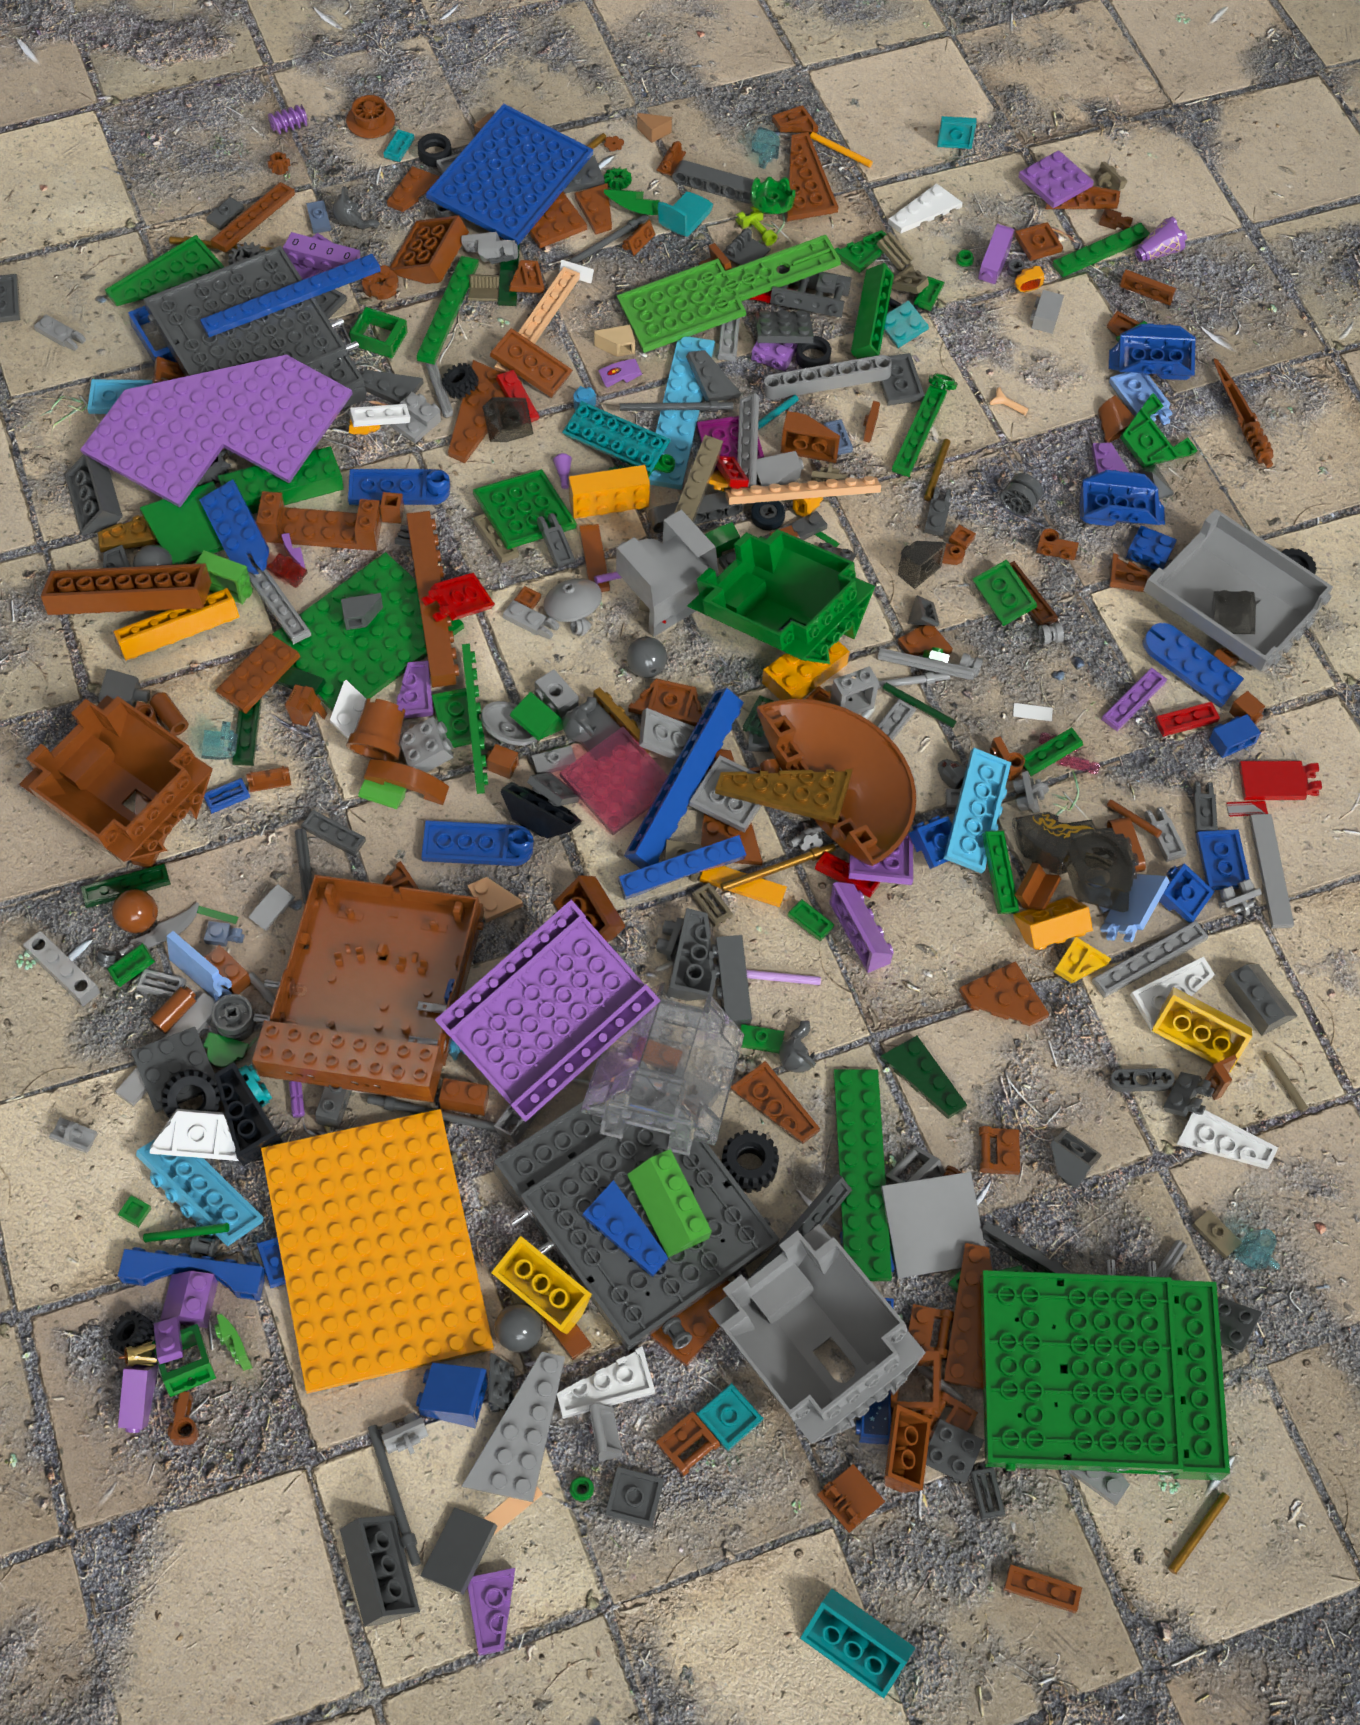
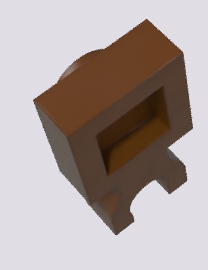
[1099,208,1133,230]

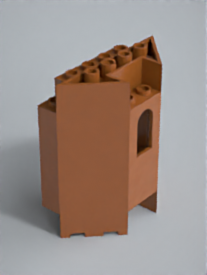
[19,695,213,862]

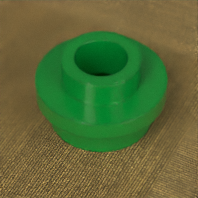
[956,250,974,267]
[570,1476,594,1502]

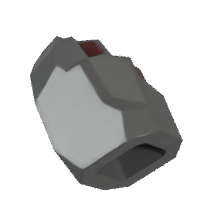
[938,759,966,789]

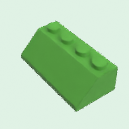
[627,1149,712,1258]

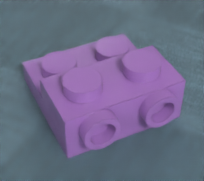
[751,342,798,372]

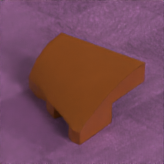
[1098,395,1135,443]

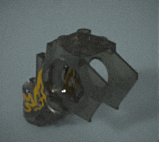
[1012,811,1139,912]

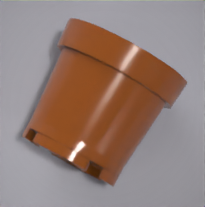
[346,698,406,762]

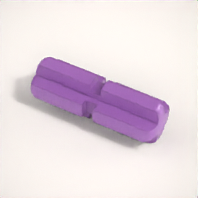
[289,1081,305,1118]

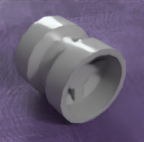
[1038,622,1064,645]
[959,653,983,678]

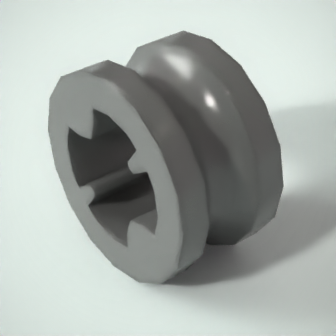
[1007,259,1025,277]

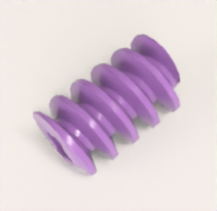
[268,104,308,135]

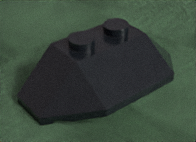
[501,782,582,839]

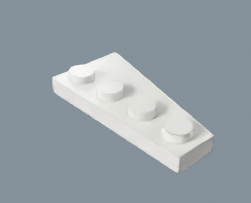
[888,183,963,233]
[1130,957,1215,1032]
[1176,1110,1278,1169]
[557,1346,655,1419]

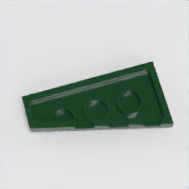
[880,1035,967,1119]

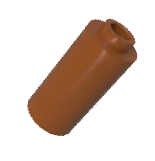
[150,692,189,736]
[149,986,196,1034]

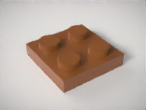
[1015,222,1063,261]

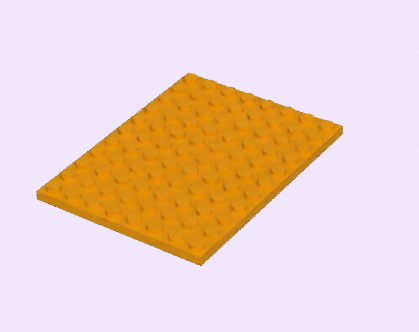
[261,1109,494,1394]

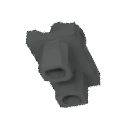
[656,917,684,962]

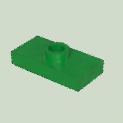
[914,276,945,311]
[788,899,834,942]
[107,943,156,987]
[738,1024,785,1054]

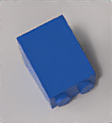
[416,1363,489,1429]

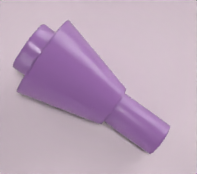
[553,453,572,489]

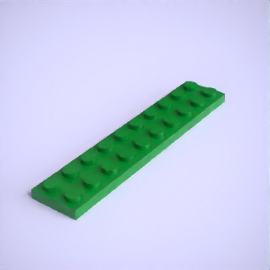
[833,1069,892,1281]

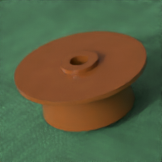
[346,95,395,138]

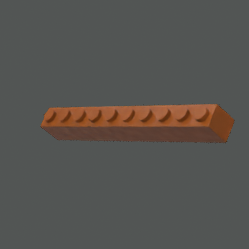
[406,511,459,688]

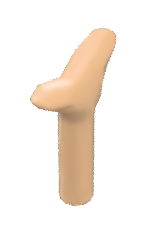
[990,387,1028,415]

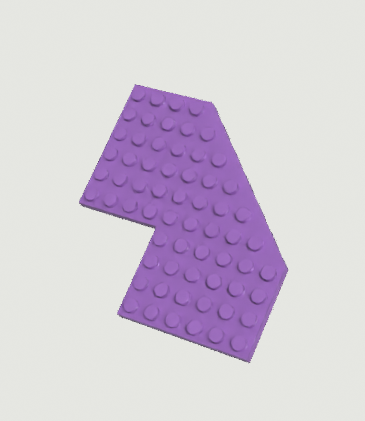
[80,355,353,508]

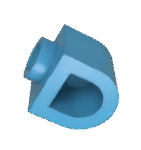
[573,386,596,410]

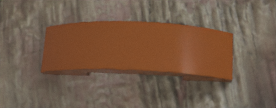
[364,759,449,805]

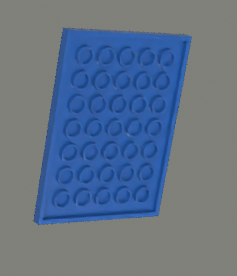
[426,103,593,246]

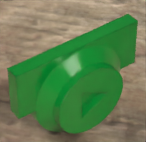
[203,1032,249,1068]

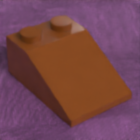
[780,411,840,463]

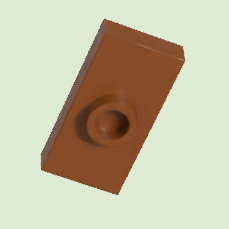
[863,401,880,443]

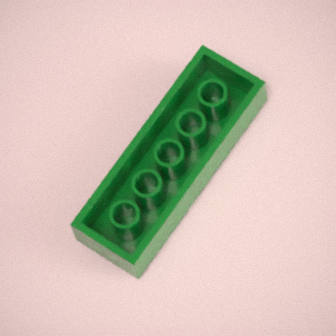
[218,446,344,514]

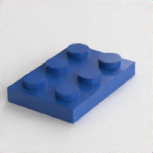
[1196,829,1250,890]

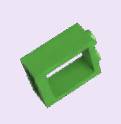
[195,550,253,605]

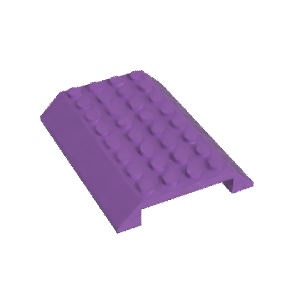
[435,900,661,1122]

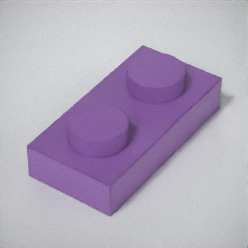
[154,1317,183,1364]

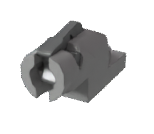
[461,232,518,264]

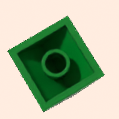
[510,691,563,740]

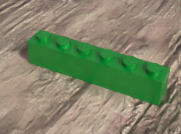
[851,263,894,359]

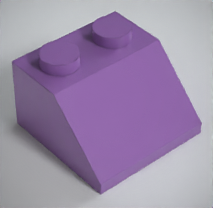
[160,1271,218,1328]

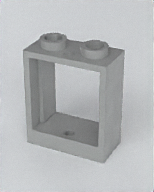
[829,666,879,714]

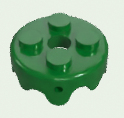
[750,177,795,214]

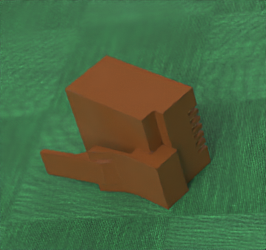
[285,684,327,727]

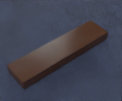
[1009,561,1058,626]

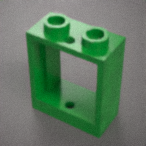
[349,307,408,359]
[152,1324,216,1397]

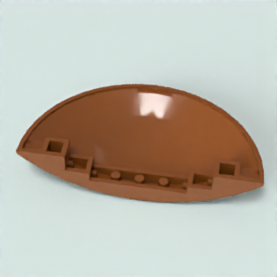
[756,699,916,866]

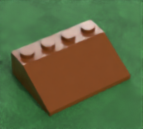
[389,215,469,284]

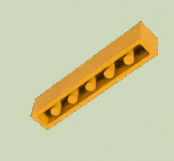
[113,588,239,661]

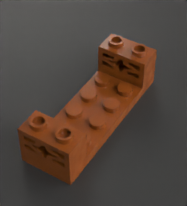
[256,491,382,551]

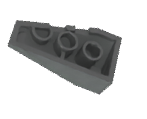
[666,908,716,1001]

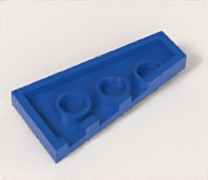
[582,1180,668,1277]

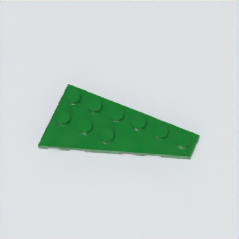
[105,235,224,306]

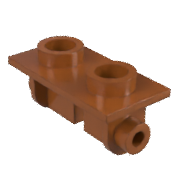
[657,141,686,176]
[622,219,655,256]
[246,766,291,792]

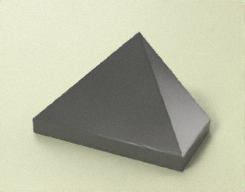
[1139,465,1174,500]
[908,595,939,627]

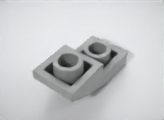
[248,884,295,931]

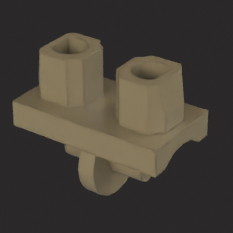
[1094,161,1127,191]
[811,462,847,482]

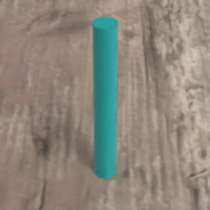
[758,395,799,430]

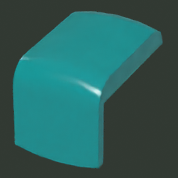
[658,192,713,237]

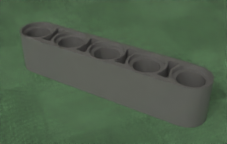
[672,160,754,204]
[647,491,743,533]

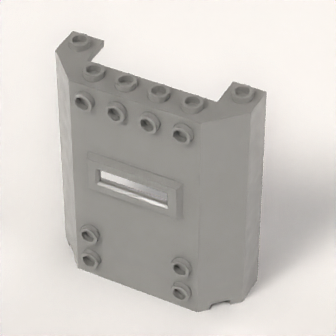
[1144,509,1333,671]

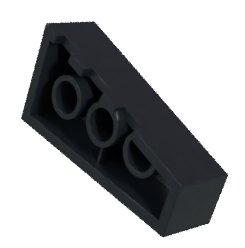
[215,1062,283,1166]

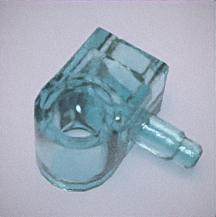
[1236,1229,1280,1270]

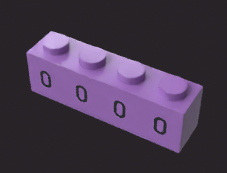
[283,232,361,271]

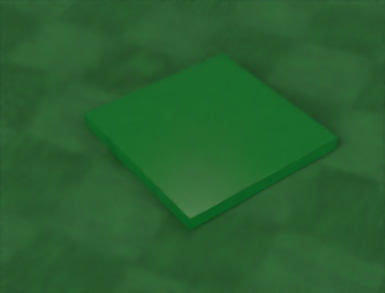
[473,469,577,550]
[140,482,224,565]

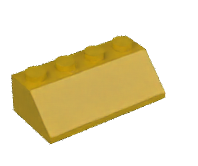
[1152,987,1252,1072]
[491,1236,592,1334]

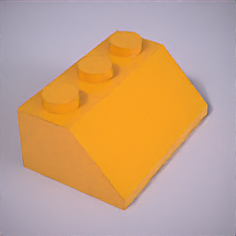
[1013,896,1093,950]

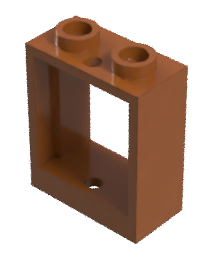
[891,1351,942,1417]

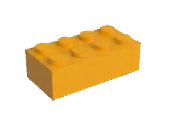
[569,465,650,519]
[762,641,850,700]

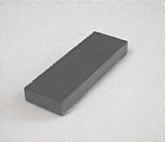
[301,810,366,857]

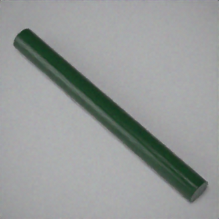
[882,682,957,728]

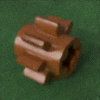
[267,152,291,175]

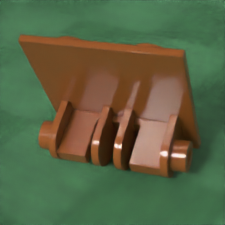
[817,1464,885,1533]

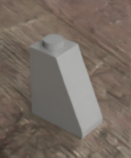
[756,451,804,487]

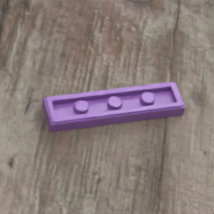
[1101,667,1167,731]

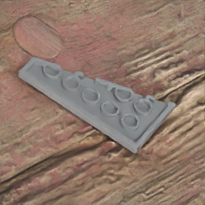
[462,1352,565,1502]

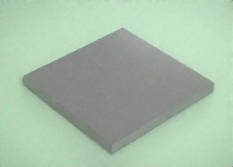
[881,1172,985,1278]

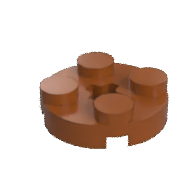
[362,265,399,300]

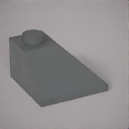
[1051,1129,1102,1188]

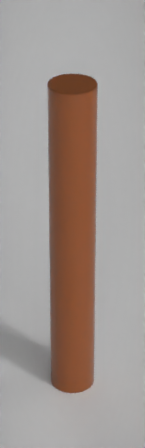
[1107,799,1162,838]

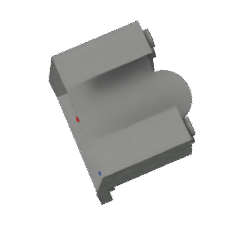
[616,509,718,637]

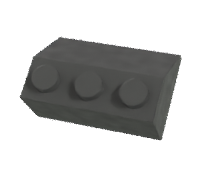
[1223,964,1298,1036]

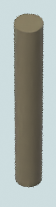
[1264,1053,1308,1113]

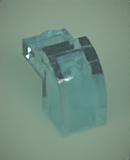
[752,127,780,169]
[201,721,238,760]

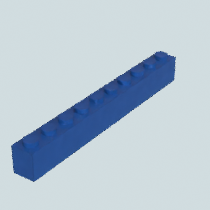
[624,688,744,869]

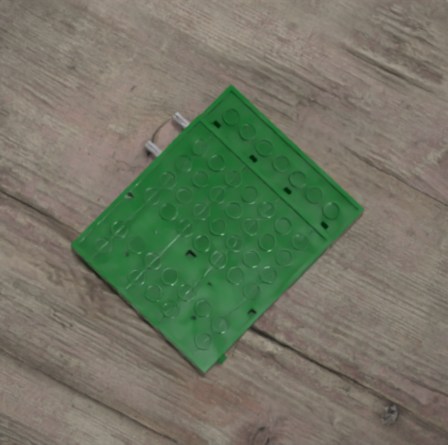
[980,1260,1230,1481]

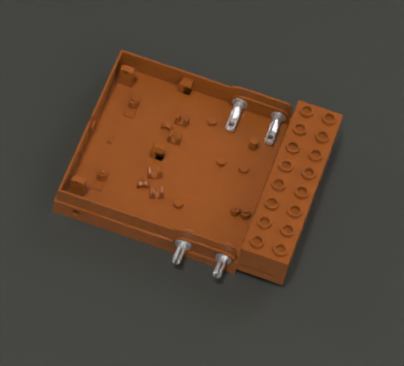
[252,875,485,1102]

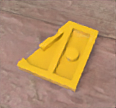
[1054,937,1111,983]

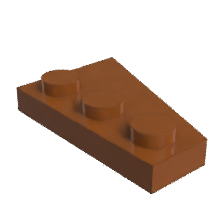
[387,166,440,212]
[575,183,612,235]

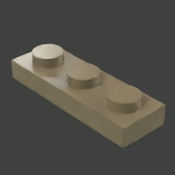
[473,513,519,563]

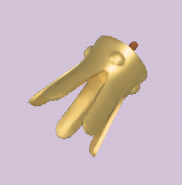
[119,1341,157,1367]

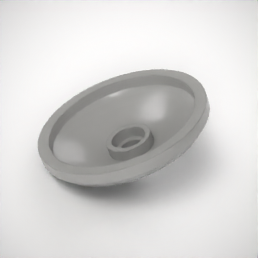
[543,578,602,622]
[481,701,537,746]

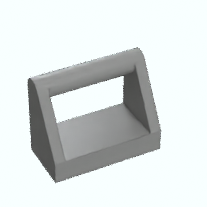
[885,1146,945,1184]
[589,1403,622,1462]

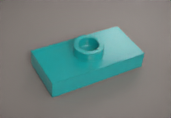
[383,129,415,162]

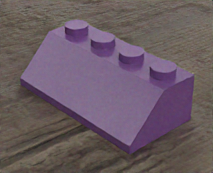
[829,882,894,973]

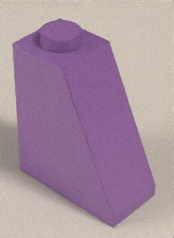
[978,224,1014,284]
[118,1363,158,1433]

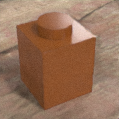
[380,492,404,524]
[1229,690,1265,724]
[486,744,519,779]

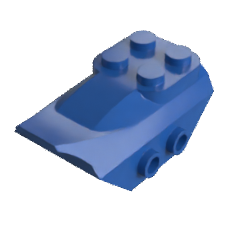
[1109,323,1196,380]
[1079,470,1165,526]

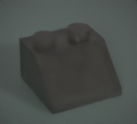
[483,397,533,442]
[898,541,946,589]
[1211,590,1256,634]

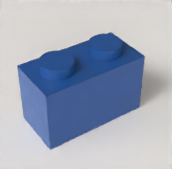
[1209,714,1261,758]

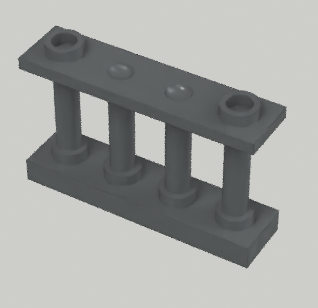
[770,265,852,318]

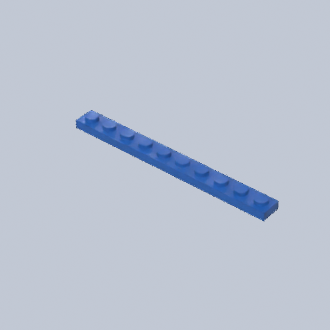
[200,254,381,337]

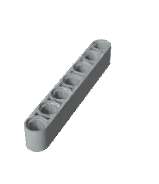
[764,355,891,400]

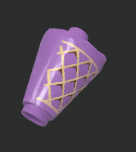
[1135,216,1187,262]

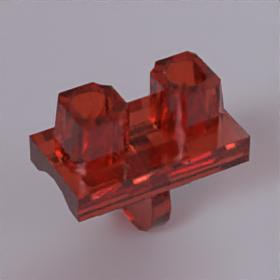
[267,553,308,588]

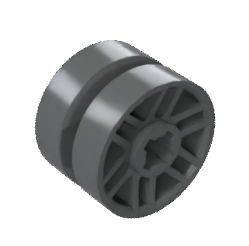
[1001,473,1043,516]
[211,994,256,1041]

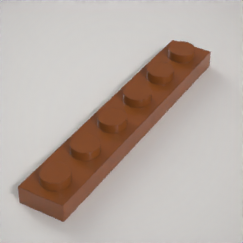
[211,182,295,253]

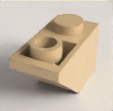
[594,325,635,357]

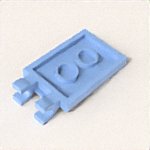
[1109,372,1172,425]
[1100,874,1170,942]
[166,931,232,1003]

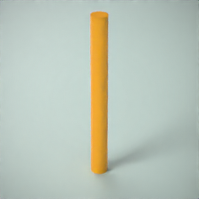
[810,132,873,168]

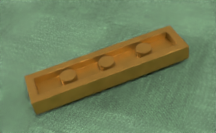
[593,687,651,756]

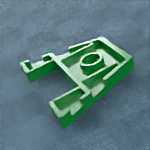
[1120,393,1198,468]

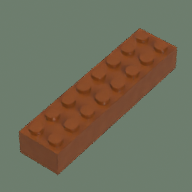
[41,563,212,615]

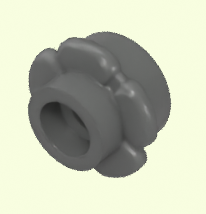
[95,950,117,968]

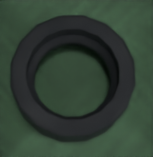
[418,133,452,167]
[796,336,832,369]

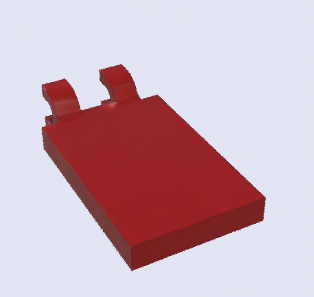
[421,572,495,622]
[1239,761,1322,800]

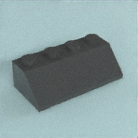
[65,454,123,535]
[340,1515,420,1627]

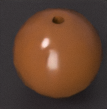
[112,889,158,934]

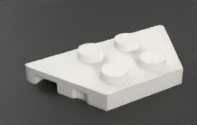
[330,680,402,739]
[149,1109,239,1161]

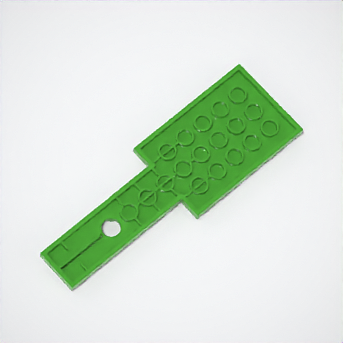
[617,235,841,353]

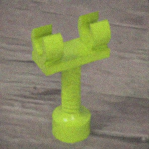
[735,206,778,246]

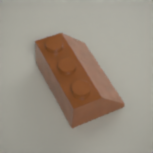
[553,875,626,942]
[884,1404,931,1493]

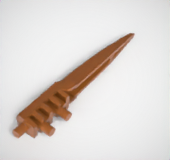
[1214,358,1274,468]

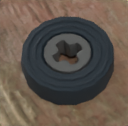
[751,501,785,531]

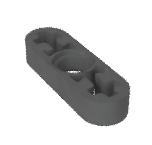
[1109,1068,1175,1092]

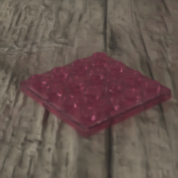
[559,727,668,835]

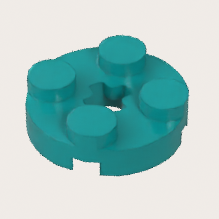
[238,1064,272,1107]

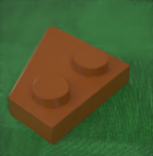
[772,105,818,133]
[509,260,544,293]
[1109,553,1151,592]

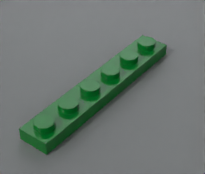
[1052,223,1150,278]
[892,385,947,477]

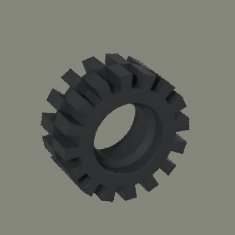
[442,363,479,399]
[109,1310,155,1355]

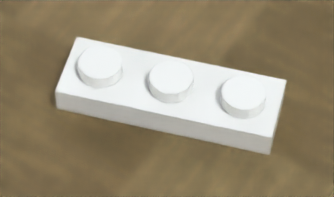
[349,404,410,427]

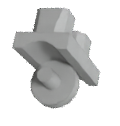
[1013,771,1049,813]
[1218,879,1262,916]
[49,1117,98,1153]
[381,1412,429,1455]

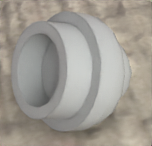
[570,618,592,636]

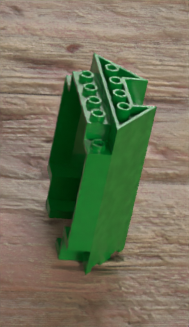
[687,529,875,664]

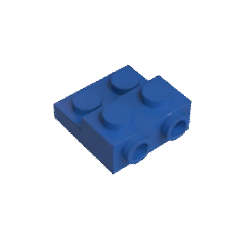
[1126,525,1177,570]
[908,816,952,869]
[1159,863,1215,923]

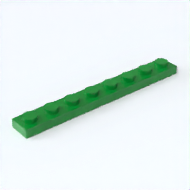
[417,256,479,365]
[462,643,488,794]

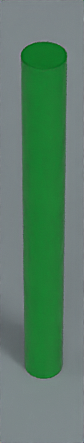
[143,1223,230,1243]

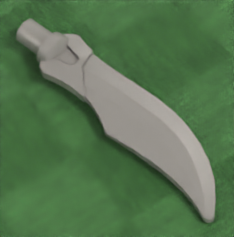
[119,902,199,958]

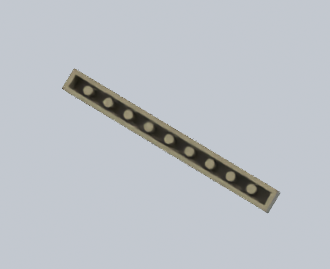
[639,435,723,613]

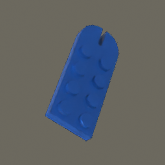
[348,469,450,505]
[199,479,269,574]
[1142,623,1244,708]
[421,821,534,866]

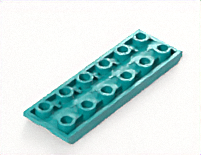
[562,401,671,473]

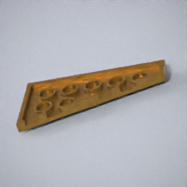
[98,515,158,553]
[715,769,853,824]

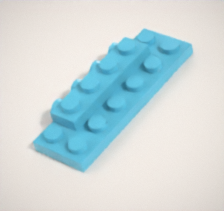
[943,748,1011,874]
[136,1139,264,1247]

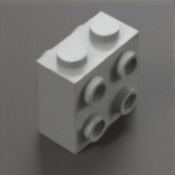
[399,717,454,772]

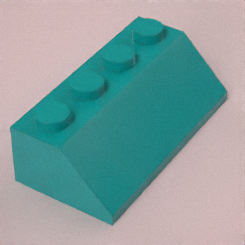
[800,1588,916,1699]

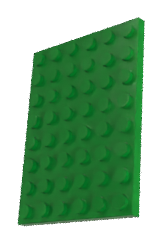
[272,552,464,712]

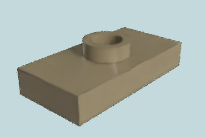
[1192,1210,1242,1259]

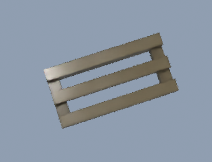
[876,232,913,271]
[691,883,733,927]

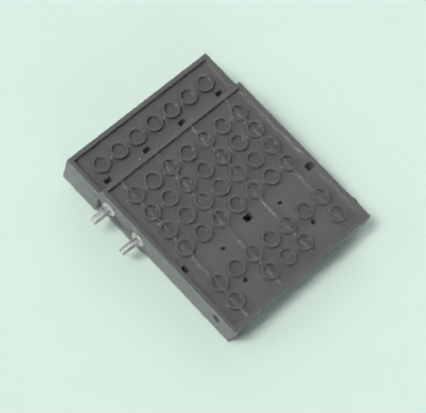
[144,246,367,456]
[493,1061,780,1351]

